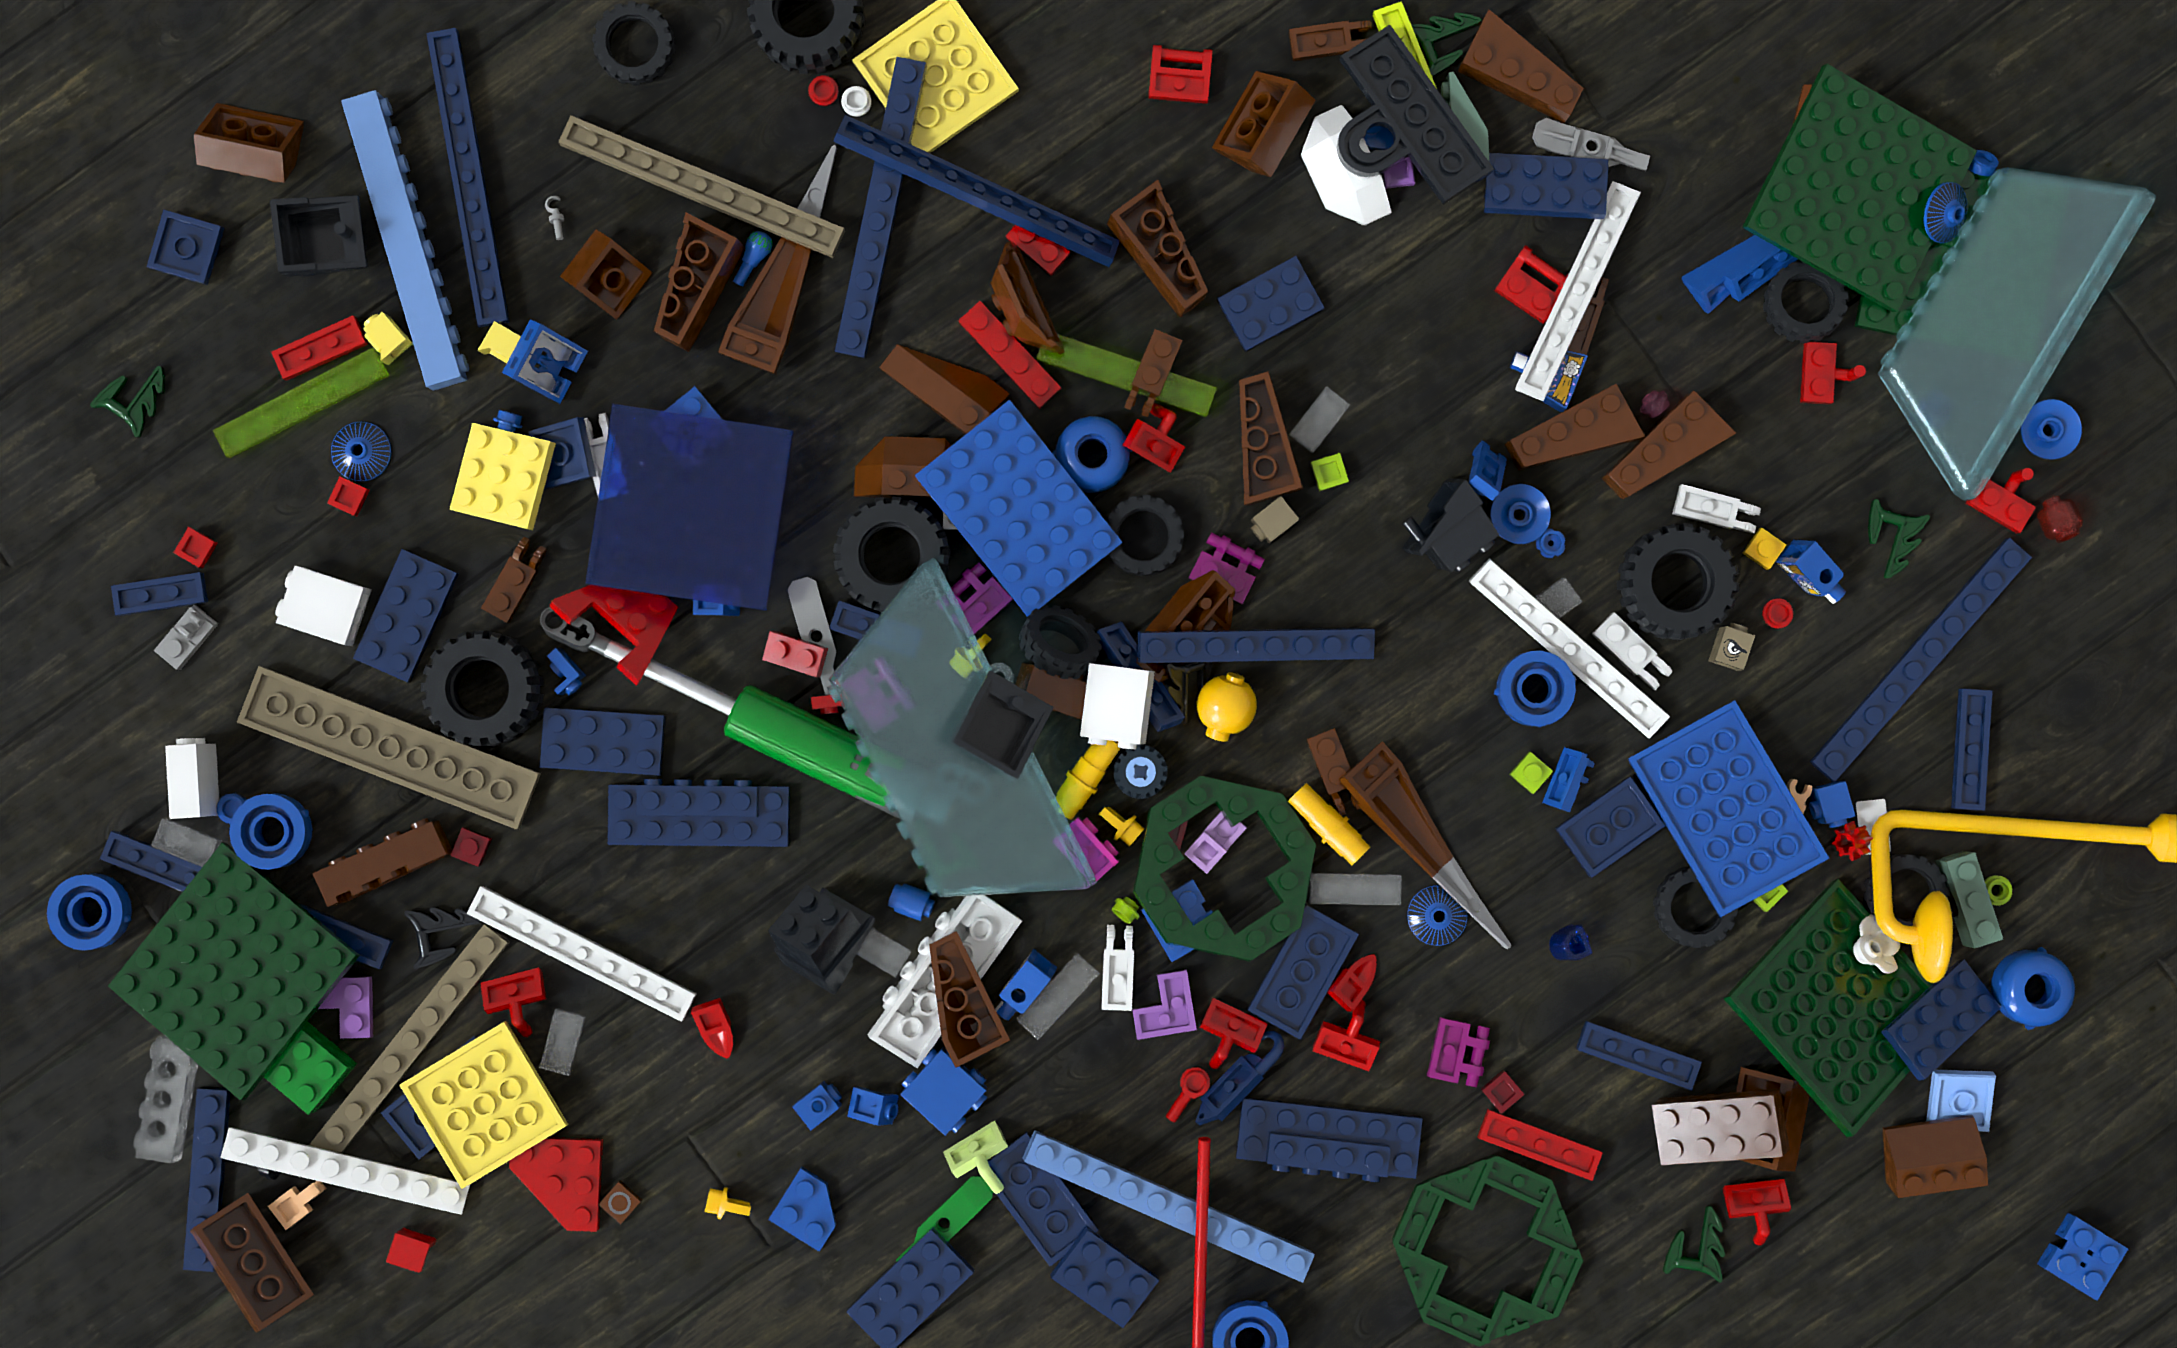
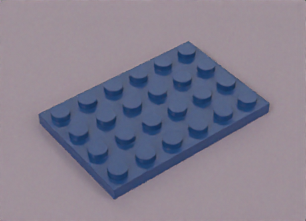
[914,400,1122,617]
[1628,700,1829,918]

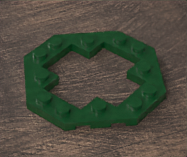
[1133,776,1316,961]
[1392,1154,1583,1347]

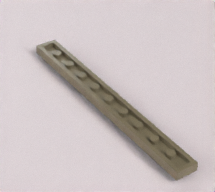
[559,115,845,258]
[309,924,510,1154]

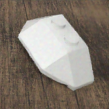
[1301,105,1392,226]

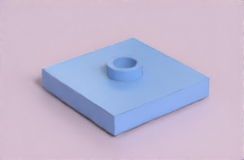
[1926,1070,1996,1132]

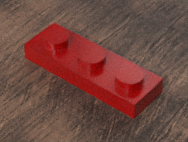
[271,315,368,381]

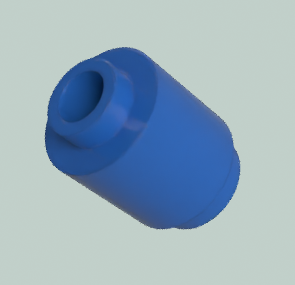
[888,883,935,921]

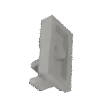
[154,605,218,670]

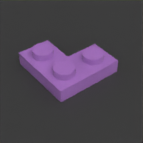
[1132,969,1197,1040]
[318,976,373,1039]

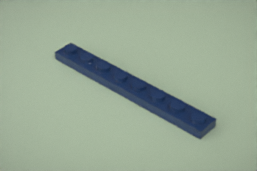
[1138,628,1375,663]

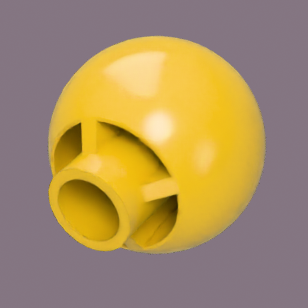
[1197,672,1257,742]

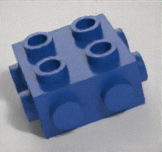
[900,1047,987,1136]

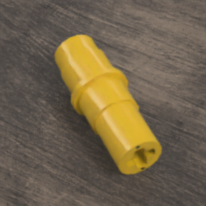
[1050,740,1120,820]
[1288,783,1370,865]

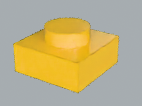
[1742,528,1786,570]

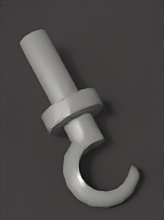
[545,196,564,240]

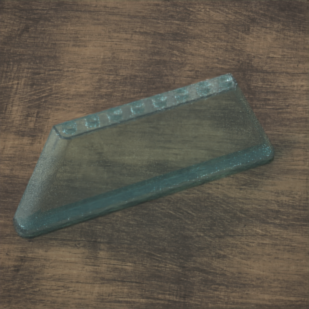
[1878,167,2156,500]
[827,558,1097,897]

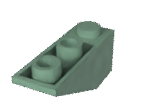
[1441,72,1489,161]

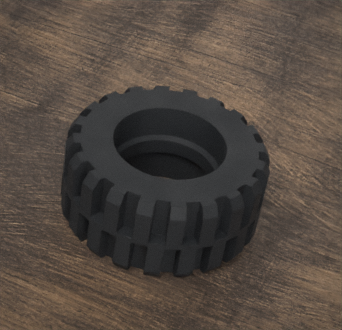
[747,0,865,74]
[833,496,950,613]
[1617,523,1740,640]
[421,631,544,746]

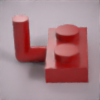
[1800,342,1866,404]
[1123,403,1185,473]
[1966,468,2036,534]
[481,967,546,1037]
[1200,998,1268,1069]
[1312,1000,1380,1071]
[1723,1179,1791,1245]

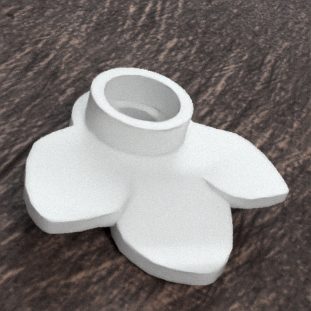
[1853,915,1900,974]

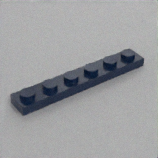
[183,1087,231,1272]

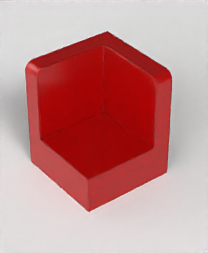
[386,1228,436,1273]

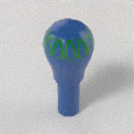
[733,231,773,287]

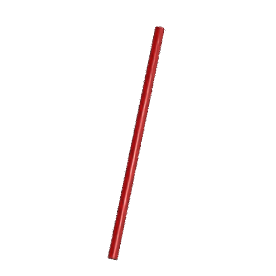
[1192,1137,1211,1348]

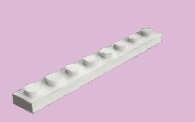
[1515,181,1641,401]
[1469,558,1670,739]
[467,886,697,1022]
[220,1127,470,1215]

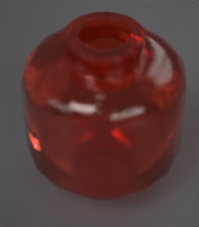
[2037,496,2083,543]

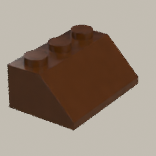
[1212,71,1315,177]
[194,103,304,183]
[1736,1067,1810,1172]
[1883,1115,1988,1198]

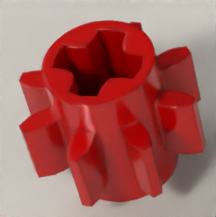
[1832,821,1873,861]

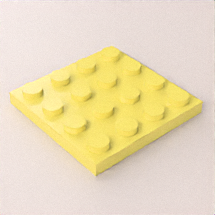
[852,0,1019,153]
[400,1021,568,1189]

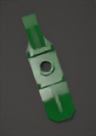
[896,1176,993,1261]

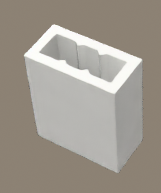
[275,566,372,646]
[1080,663,1155,749]
[165,738,219,819]

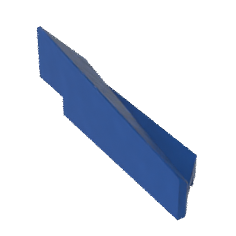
[1682,235,1797,314]

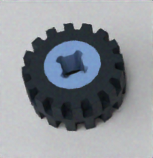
[1114,745,1168,799]

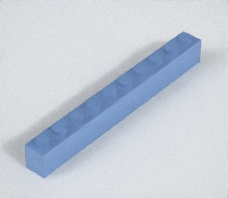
[341,90,469,391]
[1022,1130,1315,1283]

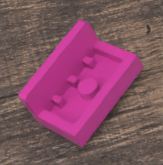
[1052,817,1119,885]

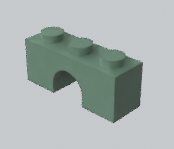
[1935,851,2003,948]

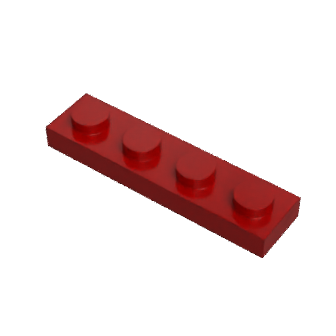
[958,301,1061,409]
[1477,1109,1603,1181]

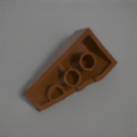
[879,344,1010,435]
[929,931,1010,1068]

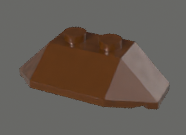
[991,241,1065,355]
[854,436,952,499]
[1136,570,1235,682]

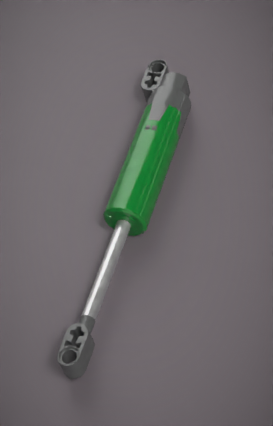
[540,607,991,828]

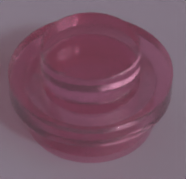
[1640,390,1670,418]

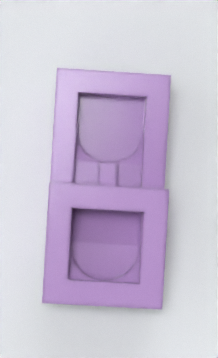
[1184,811,1247,874]

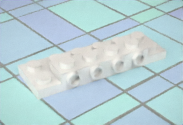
[867,887,1022,1069]

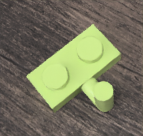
[943,1120,1008,1194]

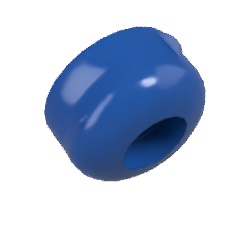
[1052,416,1132,493]
[1494,651,1577,727]
[229,793,313,870]
[47,873,132,950]
[1991,947,2075,1030]
[1212,1300,1289,1348]

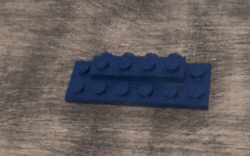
[608,779,790,847]
[1236,1097,1423,1182]

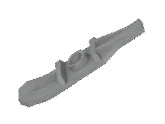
[1532,117,1650,171]
[787,577,840,695]

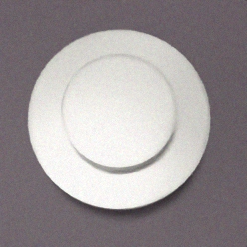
[841,86,871,117]

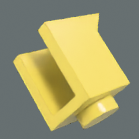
[363,312,413,365]
[477,321,521,363]

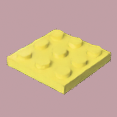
[450,423,556,531]

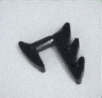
[1164,662,1213,725]
[404,907,481,969]

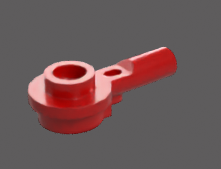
[1166,1067,1210,1123]

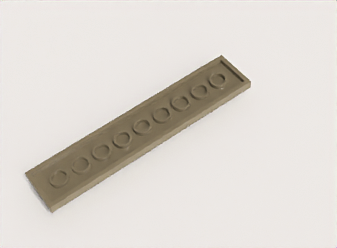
[237,666,541,829]

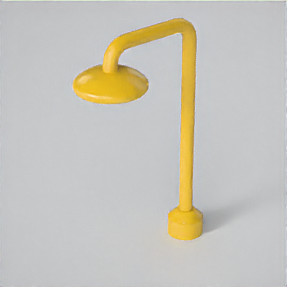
[1870,810,2177,983]

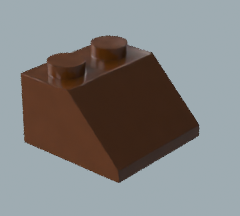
[560,229,653,320]

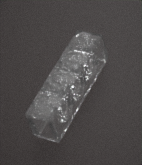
[134,1035,198,1164]

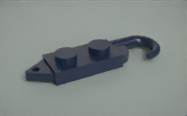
[1195,1031,1284,1125]

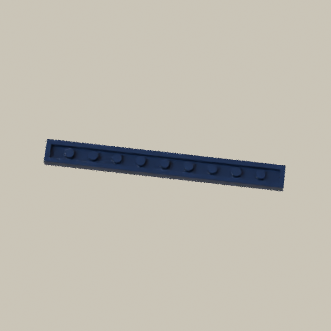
[426,28,510,327]
[835,57,927,359]
[833,115,1120,267]
[1809,538,2032,782]
[100,831,393,969]

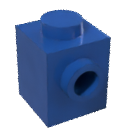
[1809,781,1856,828]
[792,1081,842,1131]

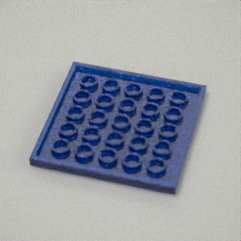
[585,404,794,611]

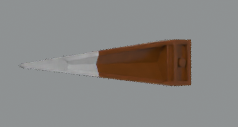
[718,145,837,375]
[1340,741,1511,949]

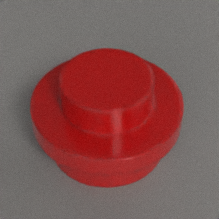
[808,75,839,106]
[1762,598,1793,629]

